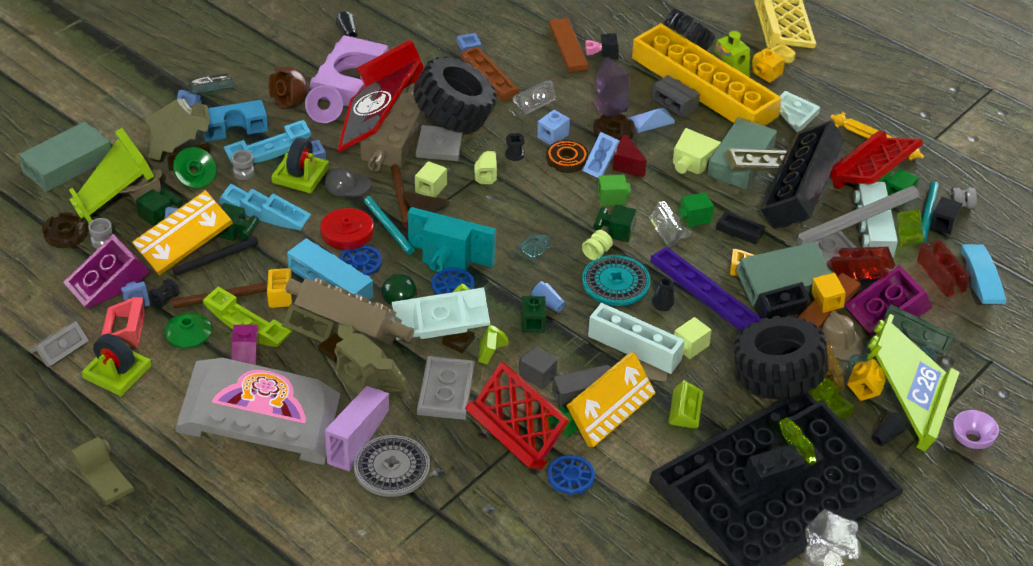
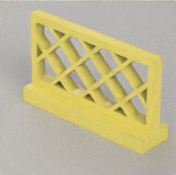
[755,0,816,49]

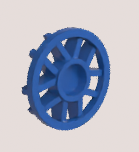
[340,245,382,275]
[432,268,474,295]
[548,455,595,496]

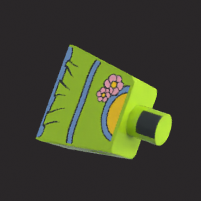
[713,31,750,77]

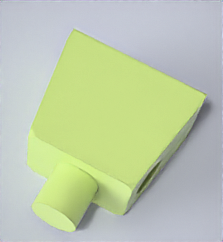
[673,128,721,174]

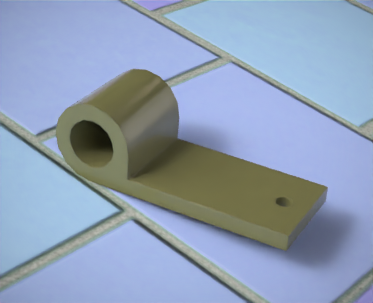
[70,437,134,505]

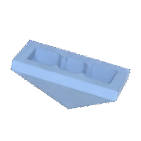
[629,108,675,133]
[582,132,620,178]

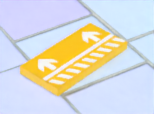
[132,190,233,276]
[566,352,656,447]

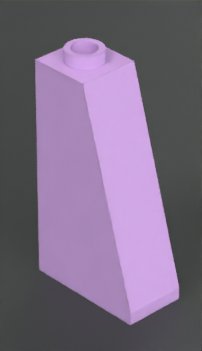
[325,386,389,472]

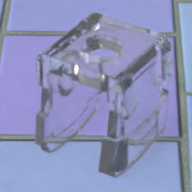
[804,509,862,566]

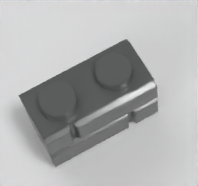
[652,75,700,119]

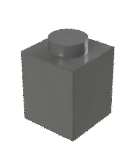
[519,346,558,390]

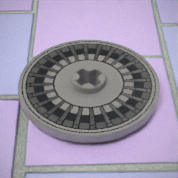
[354,435,430,497]

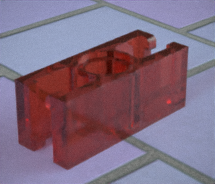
[917,239,970,297]
[830,246,896,279]

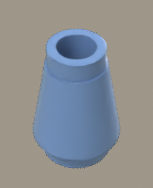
[531,281,566,313]

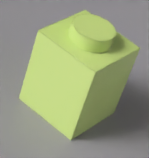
[415,161,447,197]
[674,317,711,359]

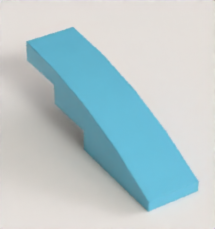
[219,184,311,231]
[961,244,1006,304]

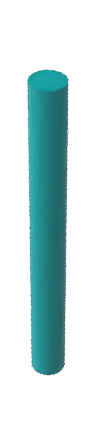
[918,182,939,243]
[364,196,415,255]

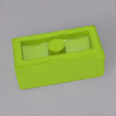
[668,380,703,429]

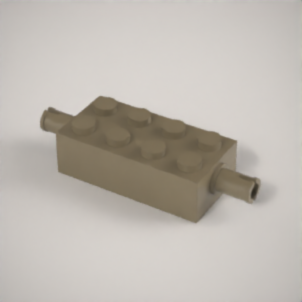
[360,84,427,172]
[285,277,414,346]

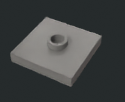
[416,125,463,161]

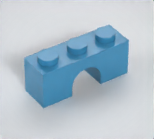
[203,100,268,141]

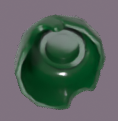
[381,274,417,306]

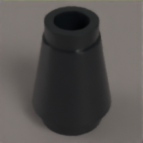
[336,11,357,38]
[652,277,675,311]
[872,412,907,447]

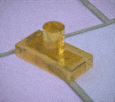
[826,341,845,393]

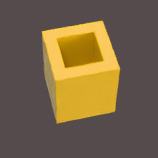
[812,273,846,313]

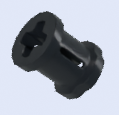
[505,133,525,161]
[148,278,180,308]

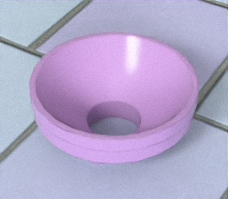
[305,85,343,123]
[953,410,999,449]

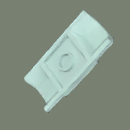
[392,288,490,340]

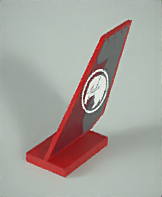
[338,39,424,152]

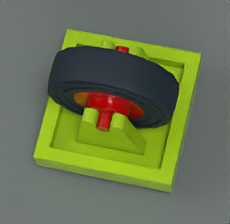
[271,137,329,194]
[82,333,152,397]

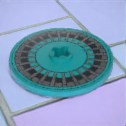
[582,255,650,306]

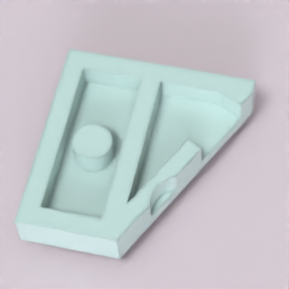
[779,91,820,132]

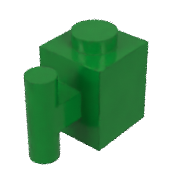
[877,168,919,206]

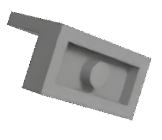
[29,321,89,367]

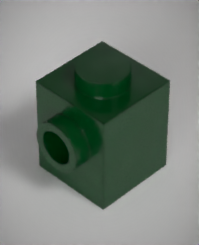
[522,296,546,333]

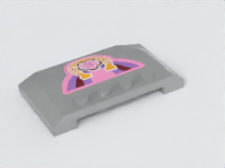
[175,358,340,465]

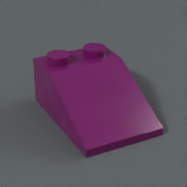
[64,234,150,309]
[844,265,933,336]

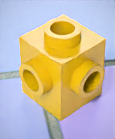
[751,48,785,83]
[847,359,887,401]

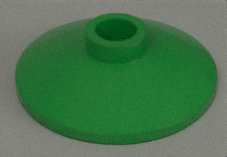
[173,147,216,189]
[164,313,212,349]

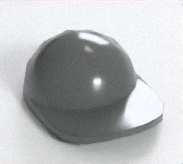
[325,167,372,197]

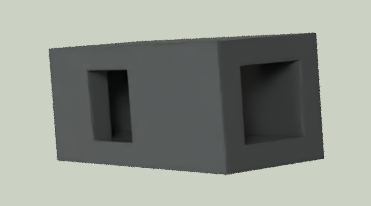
[553,365,610,409]

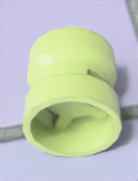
[582,230,613,260]

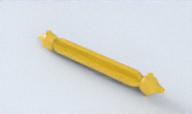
[830,112,924,161]

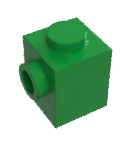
[678,192,714,227]

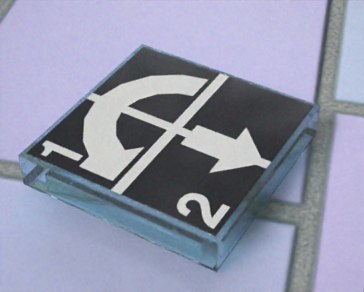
[187,73,234,94]

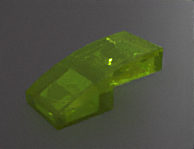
[898,208,924,247]
[809,377,854,420]
[779,417,816,465]

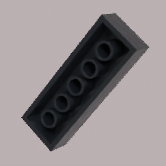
[760,120,845,229]

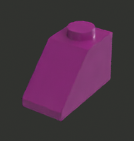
[232,325,260,365]

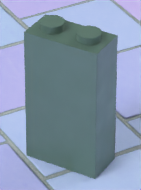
[707,118,777,190]
[19,122,112,192]
[736,242,832,308]

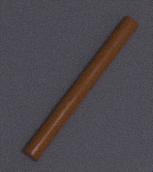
[391,164,409,228]
[172,283,266,308]

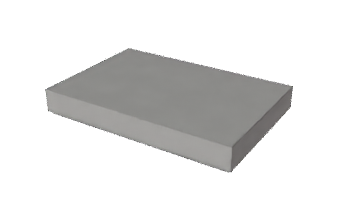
[417,356,475,420]

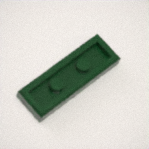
[883,304,955,357]

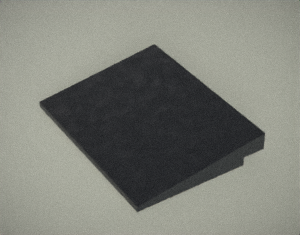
[649,392,903,566]

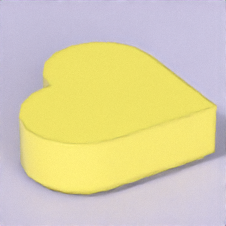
[770,43,795,63]

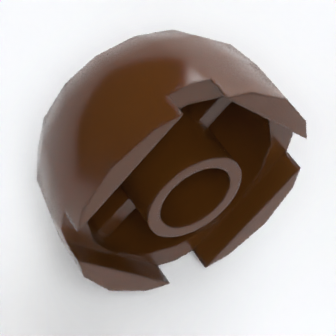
[268,67,308,108]

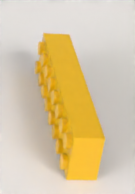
[632,23,782,126]

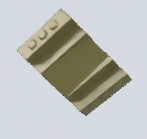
[144,98,210,160]
[335,324,408,394]

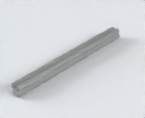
[798,186,918,245]

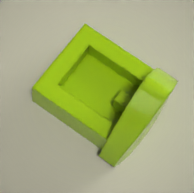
[478,325,509,365]

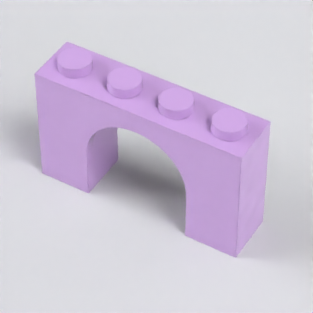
[310,35,388,106]

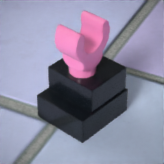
[585,33,618,60]

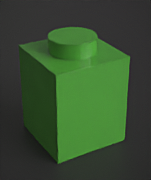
[597,174,631,206]

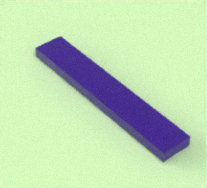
[650,247,762,331]

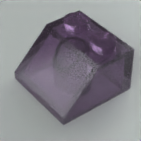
[595,58,630,116]

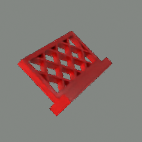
[830,131,923,189]
[465,362,570,470]

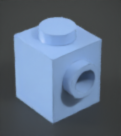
[537,110,570,145]

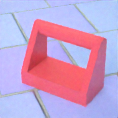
[101,297,145,348]

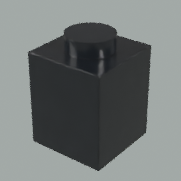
[930,197,963,235]

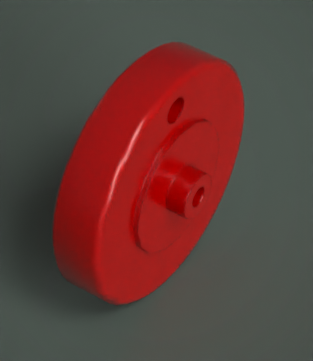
[320,208,374,250]

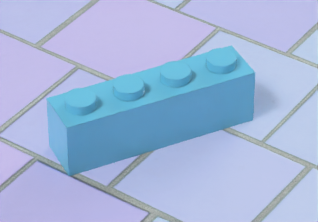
[287,238,373,300]

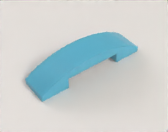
[224,120,311,163]

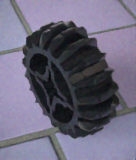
[664,9,715,51]

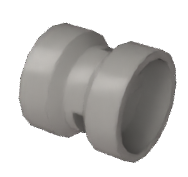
[232,150,255,180]
[949,188,977,209]
[88,218,113,249]

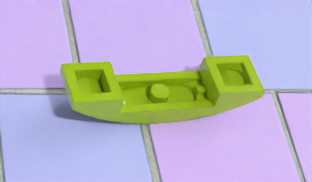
[203,286,292,347]

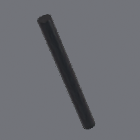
[172,236,258,276]

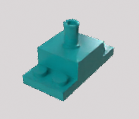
[408,207,496,272]

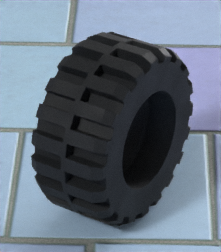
[413,56,496,133]
[734,316,828,399]

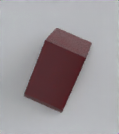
[613,135,647,177]

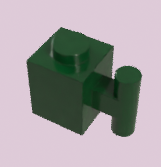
[136,188,183,227]
[216,203,259,241]
[593,205,637,242]

